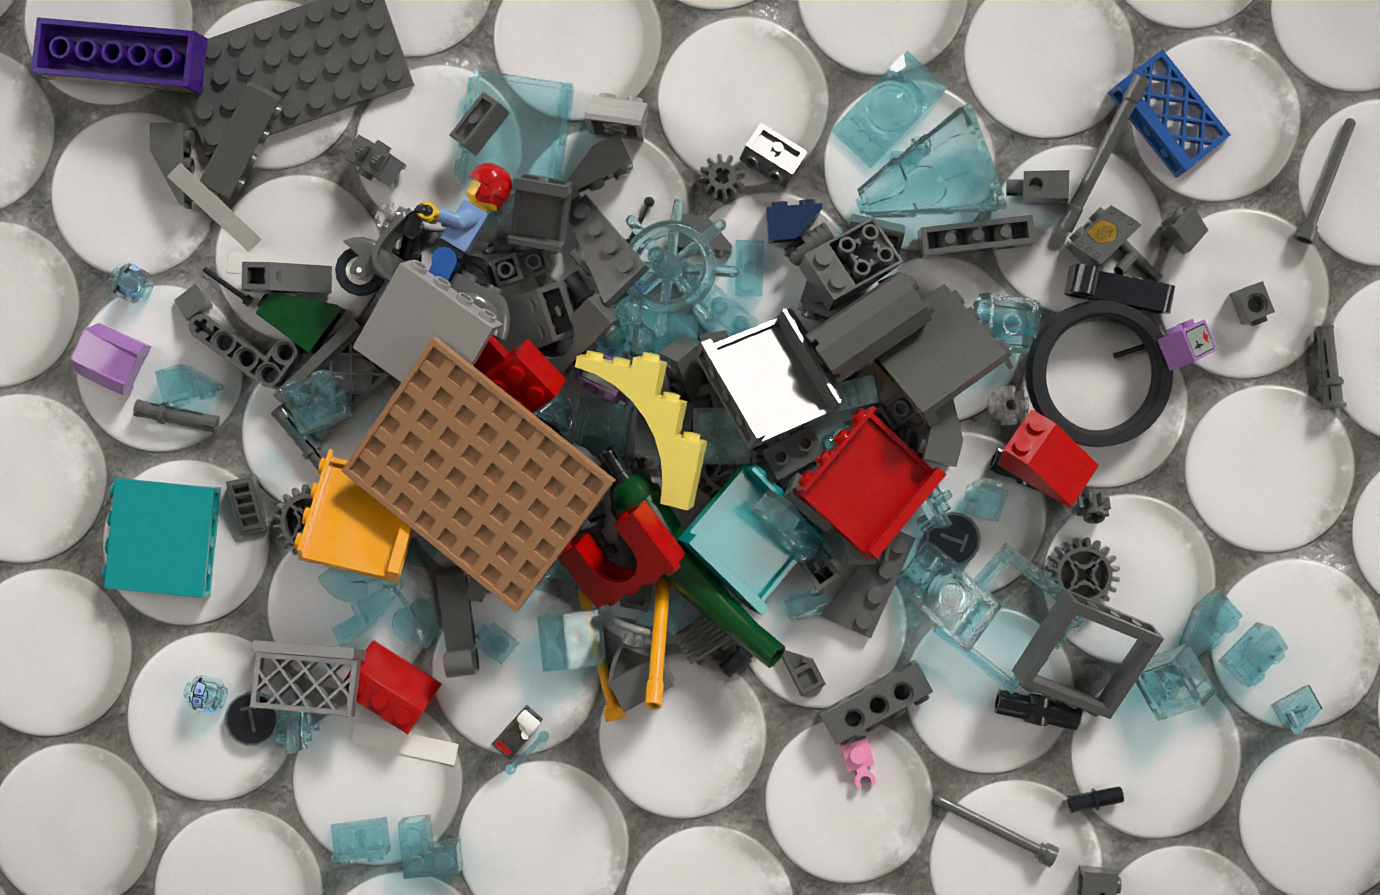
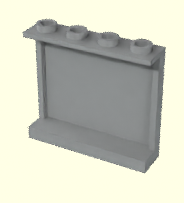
[353,260,503,382]

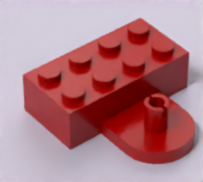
[474,336,566,413]

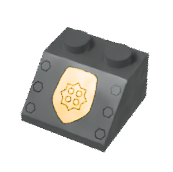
[1066,205,1141,267]

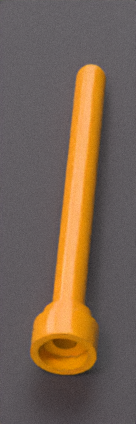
[578,591,627,722]

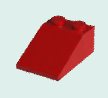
[998,409,1099,508]

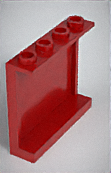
[794,406,947,560]

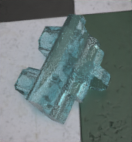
[917,486,953,532]
[276,701,320,753]

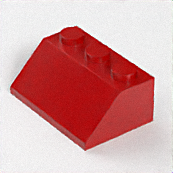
[342,640,442,735]

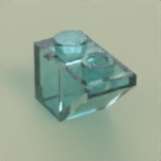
[155,364,224,407]

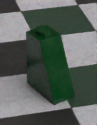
[255,291,347,354]

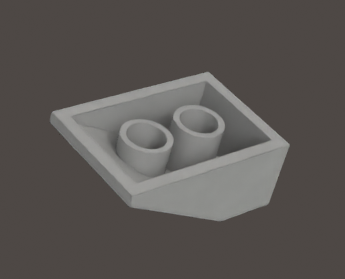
[584,93,648,141]

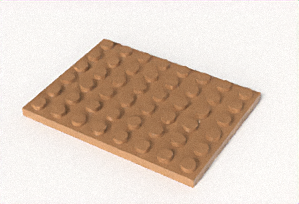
[342,337,616,612]

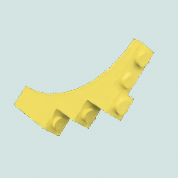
[575,351,707,510]

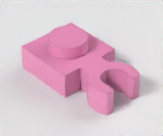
[840,737,876,789]

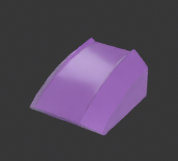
[71,323,152,396]

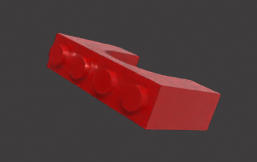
[558,500,686,609]

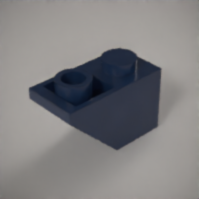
[766,199,822,243]

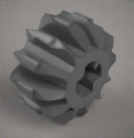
[699,154,746,202]

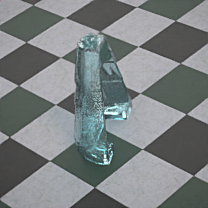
[856,103,1008,218]

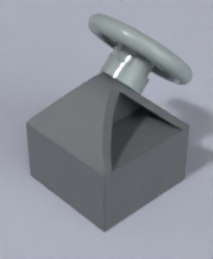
[608,616,675,712]

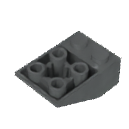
[799,217,904,312]
[496,280,575,352]
[915,399,963,467]

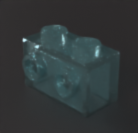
[963,477,1009,522]

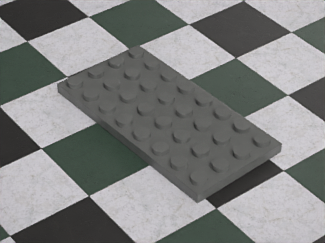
[184,0,415,157]

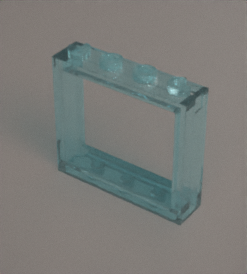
[934,542,1085,694]

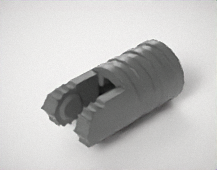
[784,222,835,266]

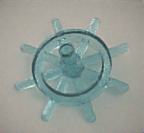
[613,198,739,339]

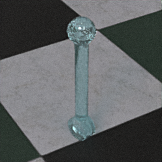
[505,731,549,775]

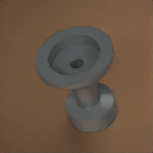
[578,514,618,558]

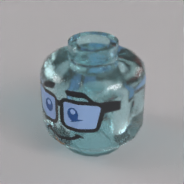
[109,263,154,304]
[184,675,228,713]

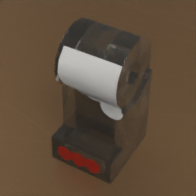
[491,705,543,760]

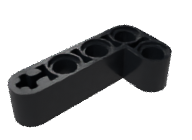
[1064,264,1175,314]

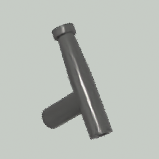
[1114,240,1163,282]

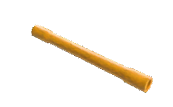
[645,575,670,710]

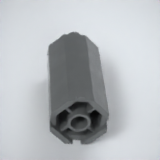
[805,272,935,383]

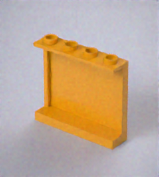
[294,449,413,583]

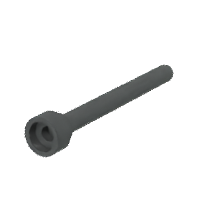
[1293,118,1356,245]
[934,795,1059,868]

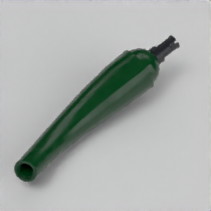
[599,445,785,668]

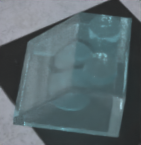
[537,608,606,672]
[1218,622,1289,688]

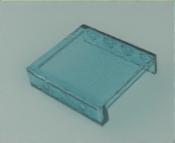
[455,70,574,187]

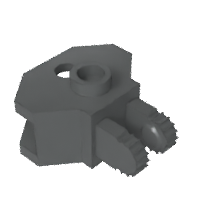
[344,135,407,189]

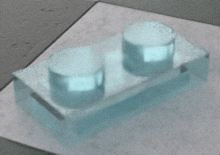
[735,240,764,297]

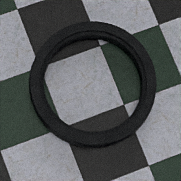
[1025,300,1173,447]

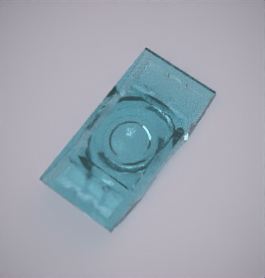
[832,51,948,169]
[895,540,1002,652]

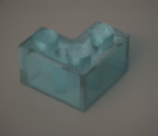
[398,814,463,879]

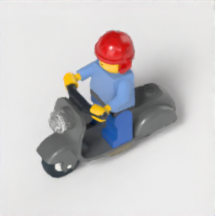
[335,163,512,342]

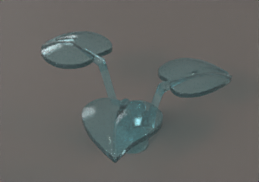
[318,535,438,648]

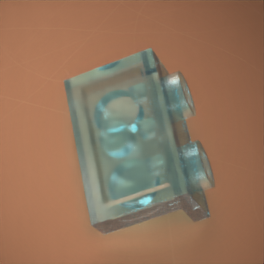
[331,817,391,865]

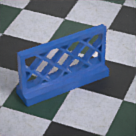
[1108,49,1231,178]

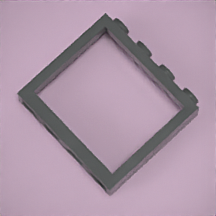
[1012,588,1164,719]

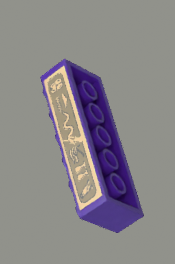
[31,17,208,94]

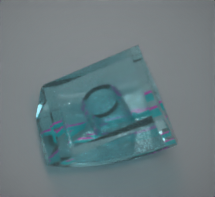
[973,293,1041,355]

